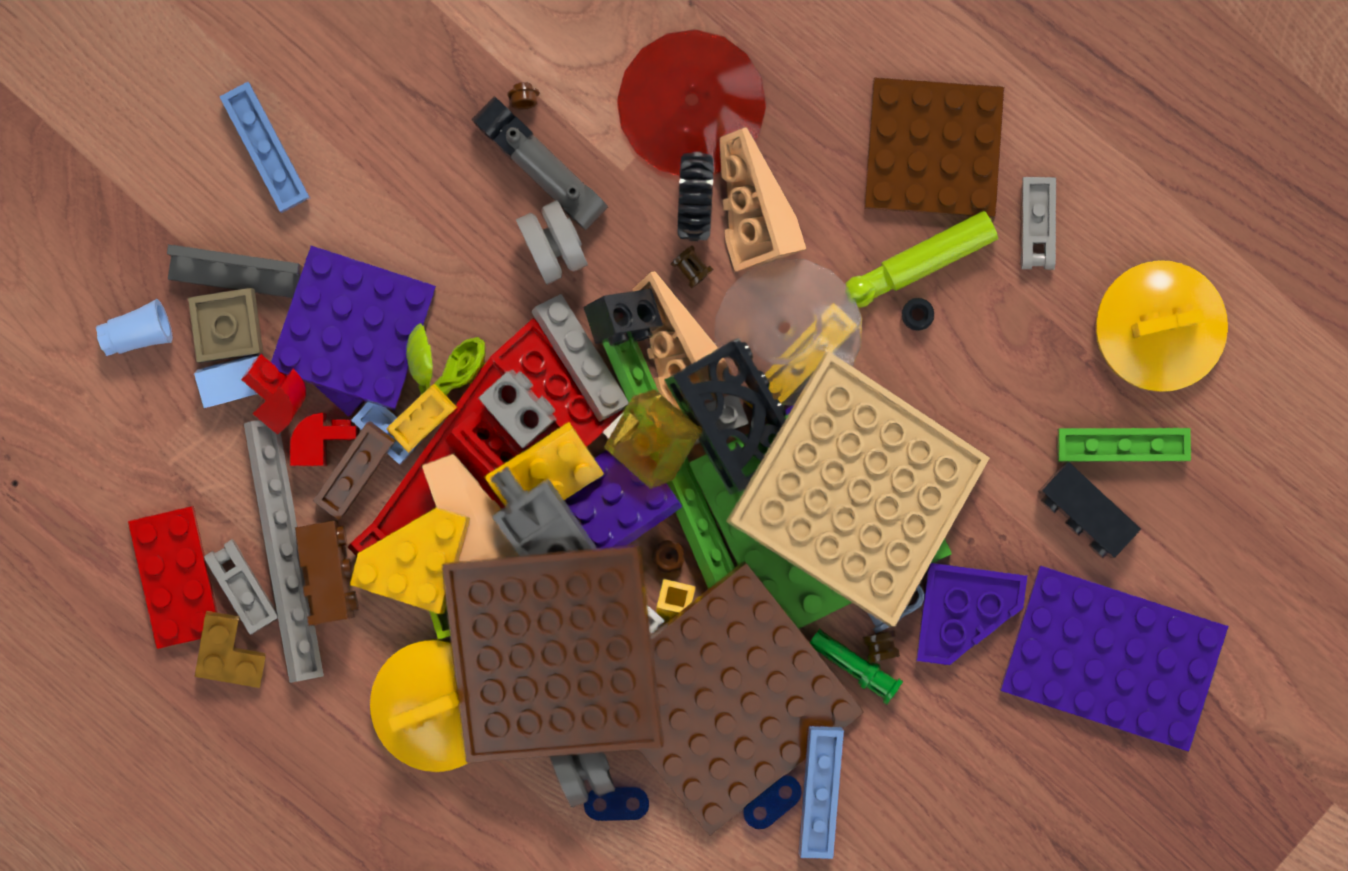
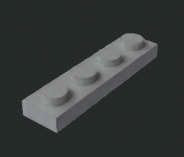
[531,294,630,422]

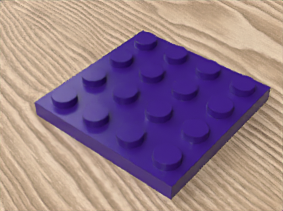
[271,245,436,411]

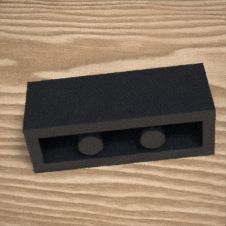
[1038,462,1141,558]

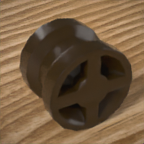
[863,630,900,663]

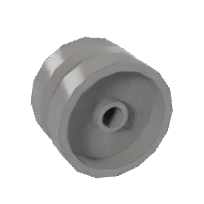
[516,200,588,285]

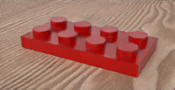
[128,506,218,649]

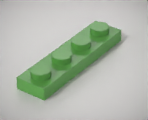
[1057,428,1191,462]

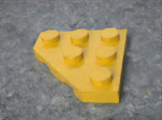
[350,508,470,614]

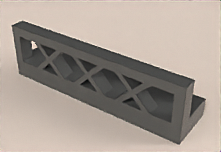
[167,244,303,298]

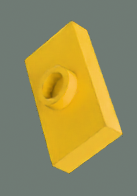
[386,383,457,453]

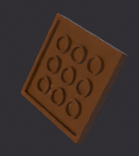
[864,78,1004,218]

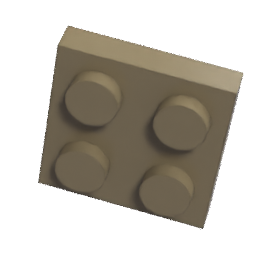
[188,288,263,363]

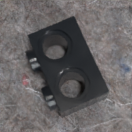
[583,289,663,346]

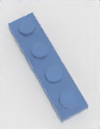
[219,82,310,213]
[798,726,844,859]

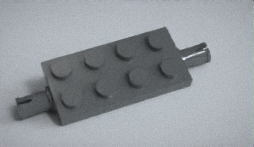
[490,466,597,556]

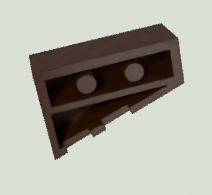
[295,521,359,626]

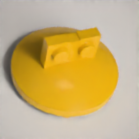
[1095,261,1228,392]
[370,639,469,772]

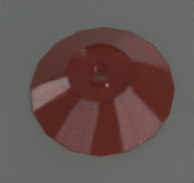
[617,29,766,176]

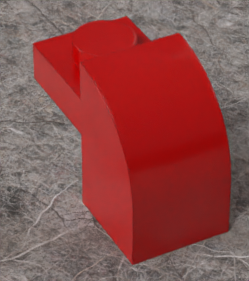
[241,354,306,435]
[290,413,359,467]

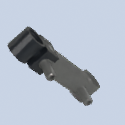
[471,96,608,231]

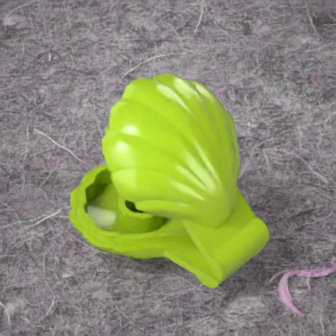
[406,323,486,395]

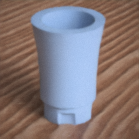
[96,299,173,356]

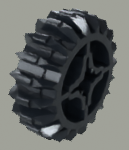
[677,152,714,242]

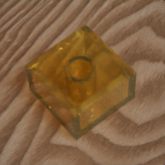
[604,389,702,489]

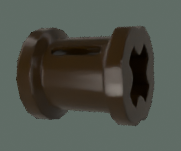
[670,245,713,288]

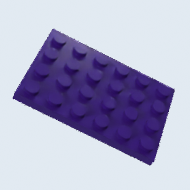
[1000,565,1229,752]

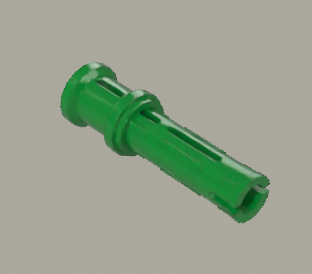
[810,628,903,705]

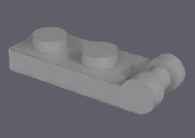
[1021,177,1056,270]
[204,539,278,635]

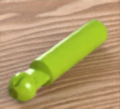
[843,211,998,308]

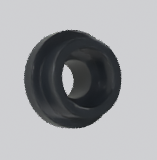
[901,298,935,331]

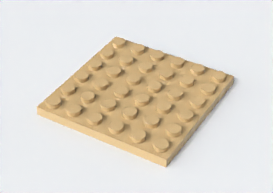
[726,352,990,627]

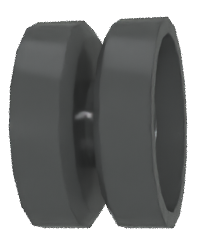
[549,752,615,808]

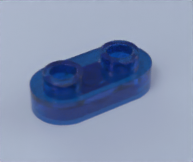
[743,775,802,829]
[584,786,650,821]

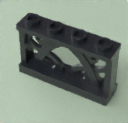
[664,337,786,495]

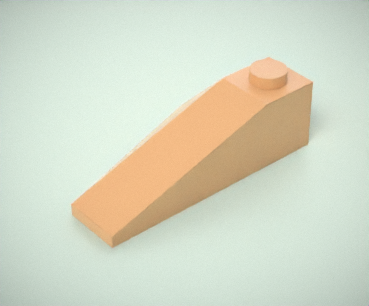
[720,127,806,272]
[633,272,733,418]
[422,454,519,561]

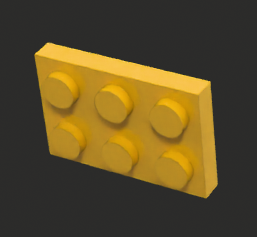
[485,423,604,506]

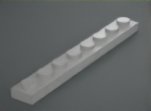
[244,420,324,683]

